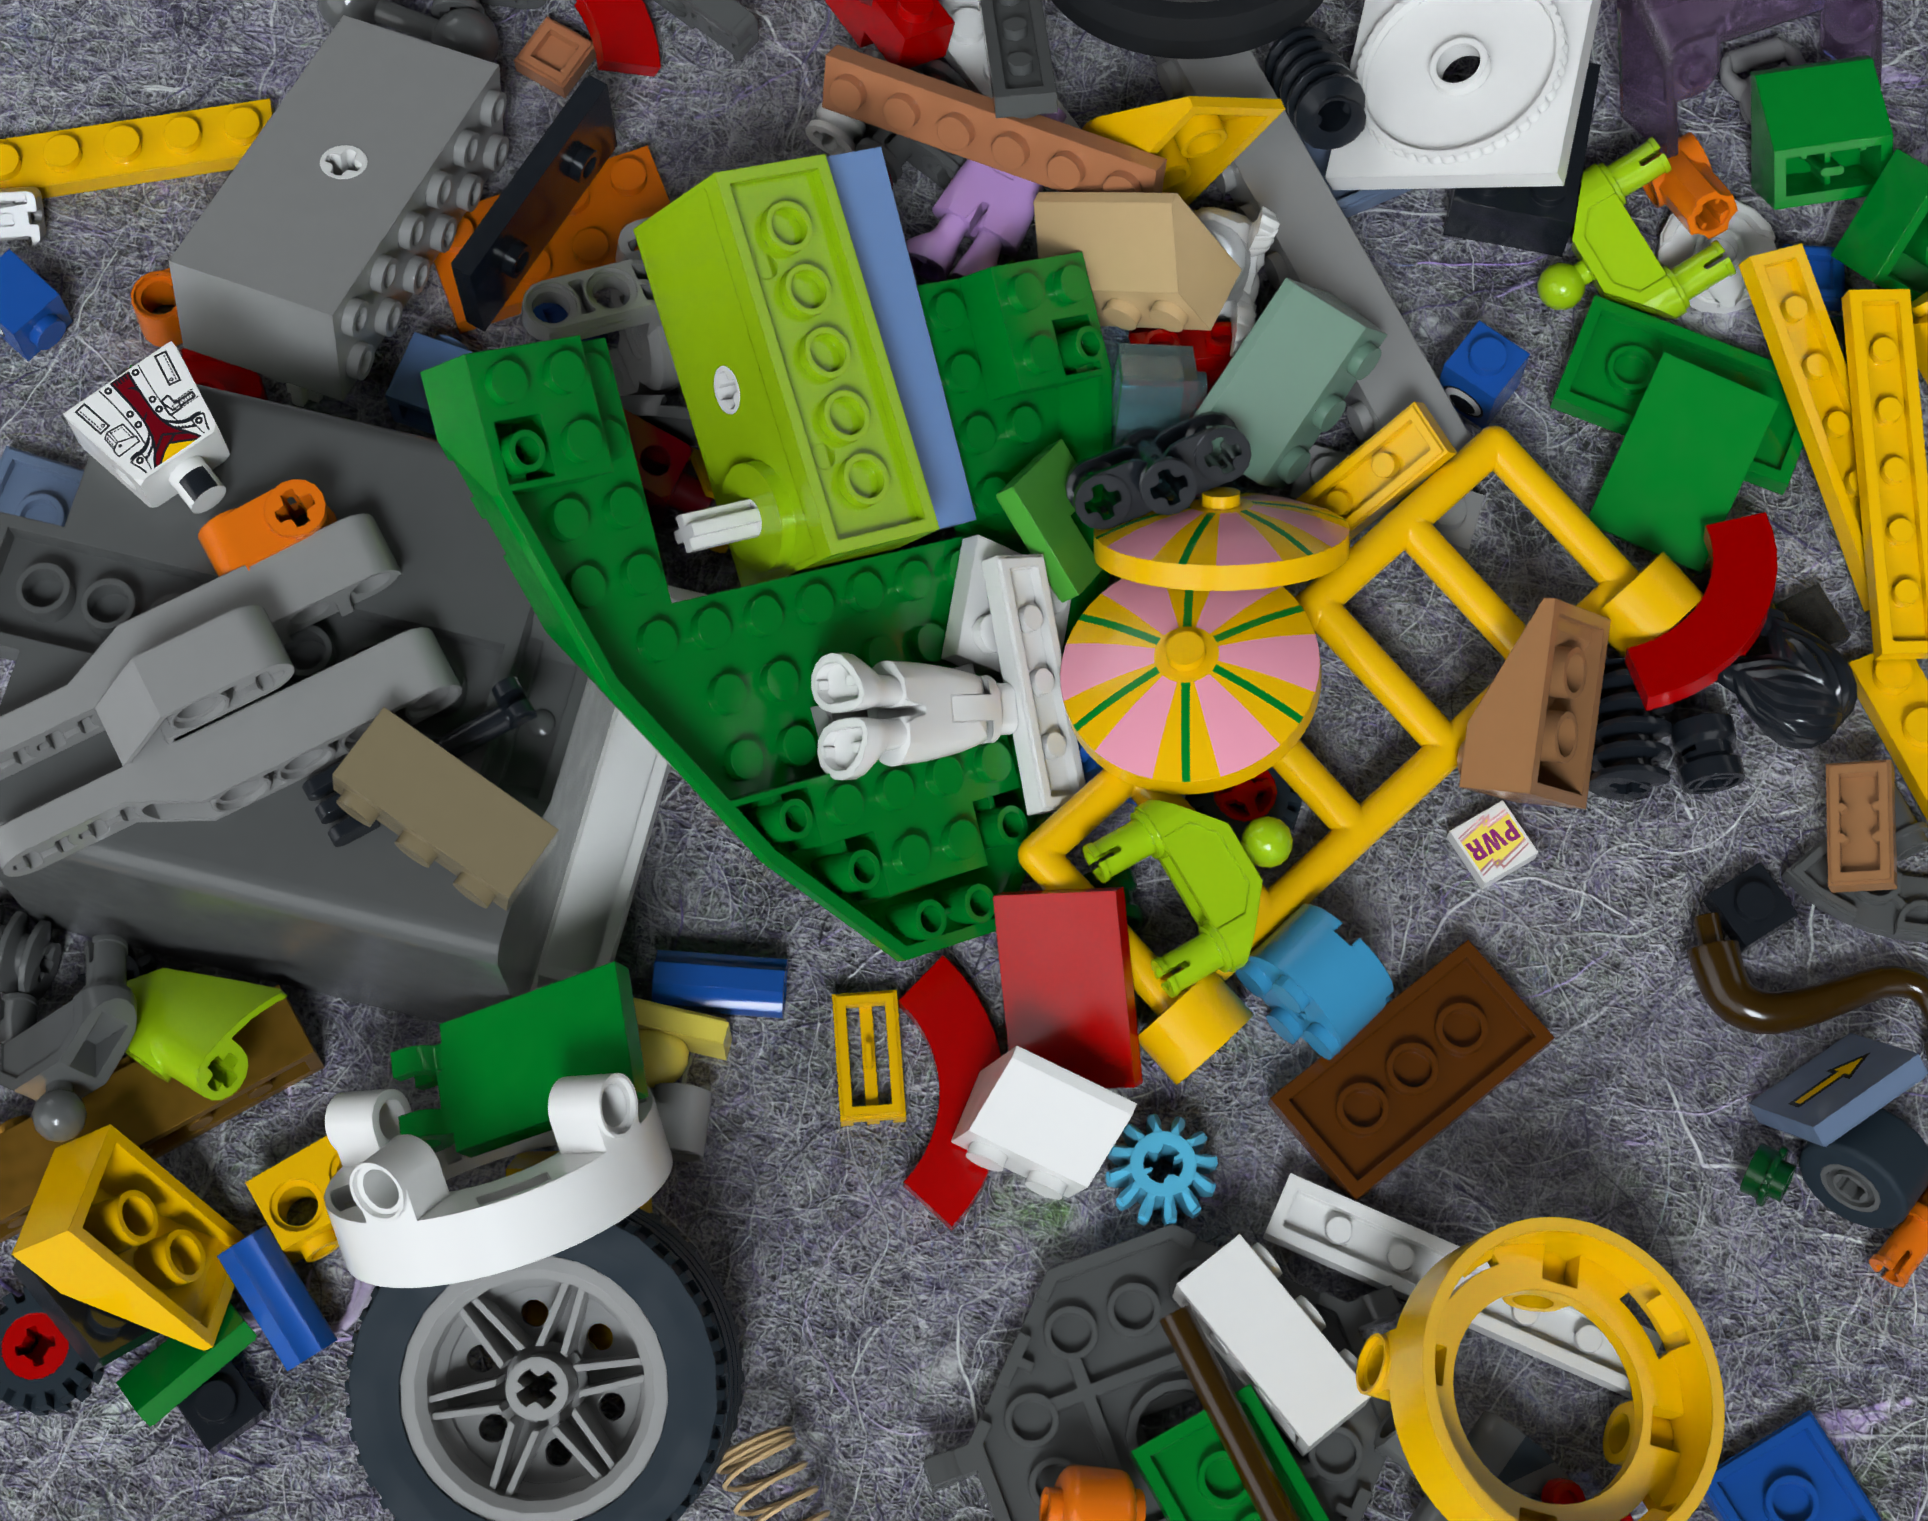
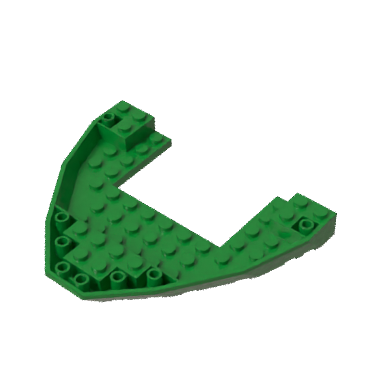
[420,252,1112,962]

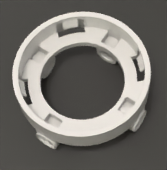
[324,1073,673,1288]

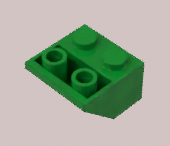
[1751,55,1893,210]

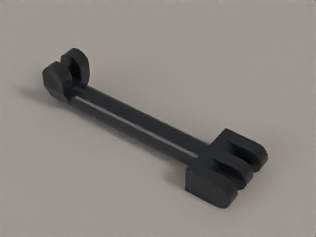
[302,676,538,847]

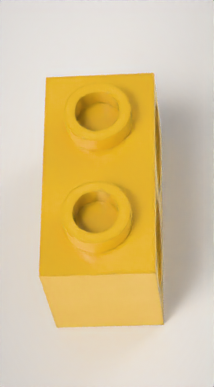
[245,1135,343,1263]

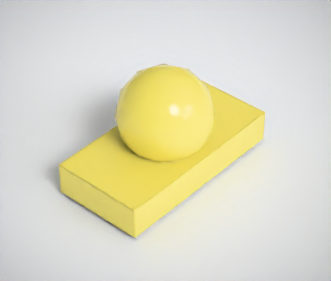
[633,997,732,1088]

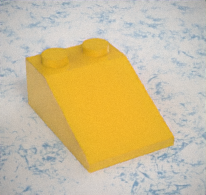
[1082,96,1285,206]
[12,1124,246,1351]

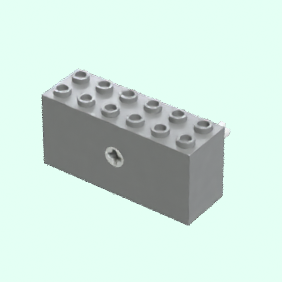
[169,15,509,407]

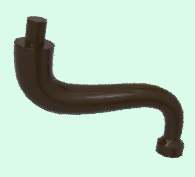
[1687,912,1928,1060]

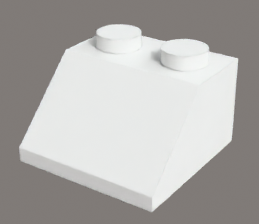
[951,1046,1137,1200]

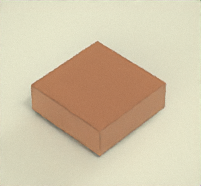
[514,16,596,98]

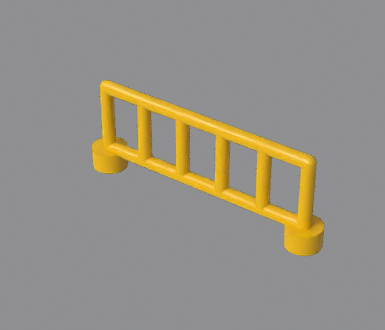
[1018,425,1704,1085]

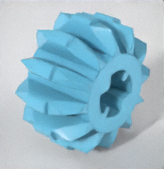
[1105,1114,1218,1226]

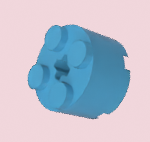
[1236,904,1394,1060]

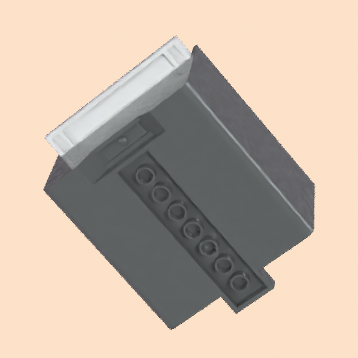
[0,368,707,1023]

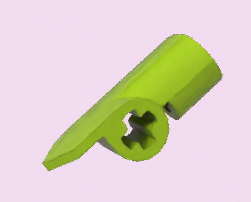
[125,968,287,1101]

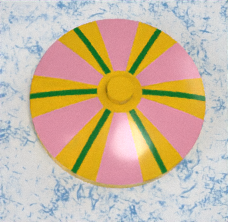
[1094,487,1350,591]
[1060,579,1322,795]

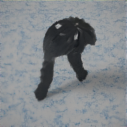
[1715,603,1857,749]

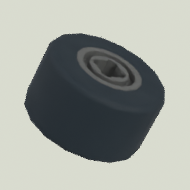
[1799,1108,1928,1228]

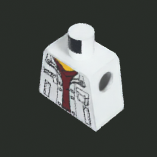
[63,341,230,514]

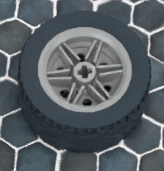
[345,1208,745,1521]

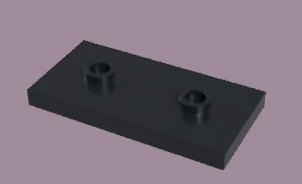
[451,75,618,332]

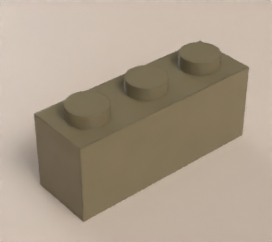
[332,707,559,911]

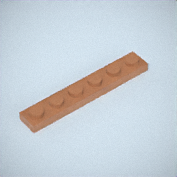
[822,44,1167,193]

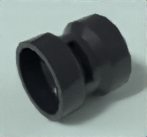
[1670,713,1746,794]

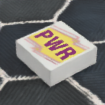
[1447,800,1538,890]

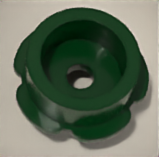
[1740,1143,1796,1206]

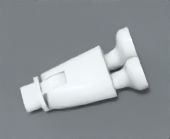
[811,653,1018,780]

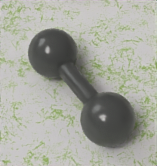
[317,0,499,62]

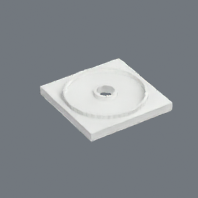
[1325,0,1601,190]

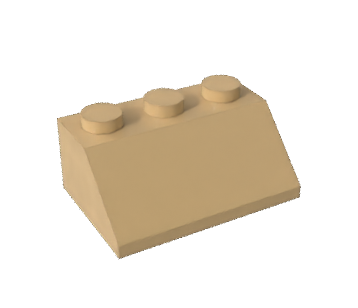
[1033,192,1242,332]

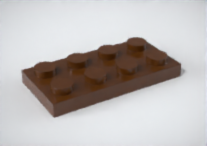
[1268,940,1555,1202]

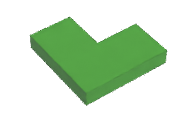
[996,439,1103,603]

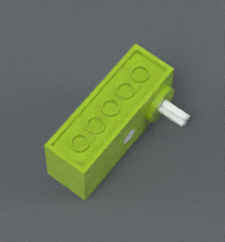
[633,154,940,587]

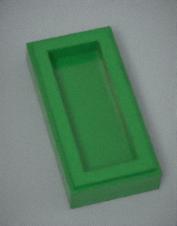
[116,1301,257,1427]

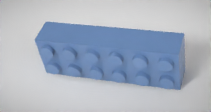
[826,147,977,533]

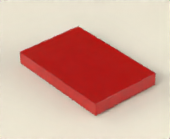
[993,887,1143,1088]

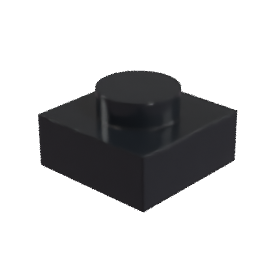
[1703,862,1798,954]
[177,1360,269,1455]

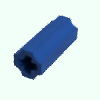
[652,950,788,1019]
[217,1225,338,1372]

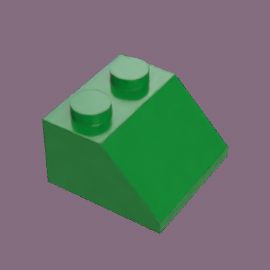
[1831,149,1928,303]

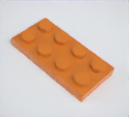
[433,145,670,334]

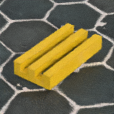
[832,990,906,1127]

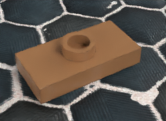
[1826,760,1897,893]

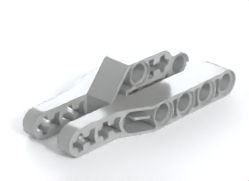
[0,513,462,877]

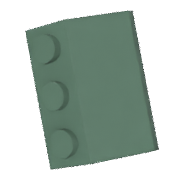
[1193,277,1388,489]

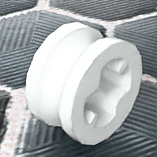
[805,103,866,155]

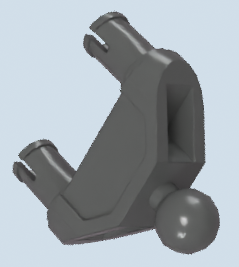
[0,934,137,1143]

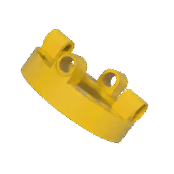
[1356,1217,1725,1521]

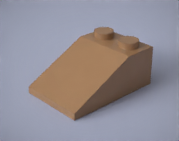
[1457,597,1611,809]

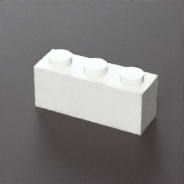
[1172,1234,1371,1457]

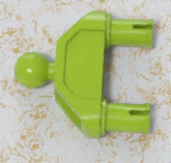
[1537,137,1736,319]
[1083,800,1293,997]

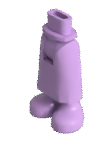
[906,108,1067,282]

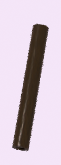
[1159,1306,1301,1521]

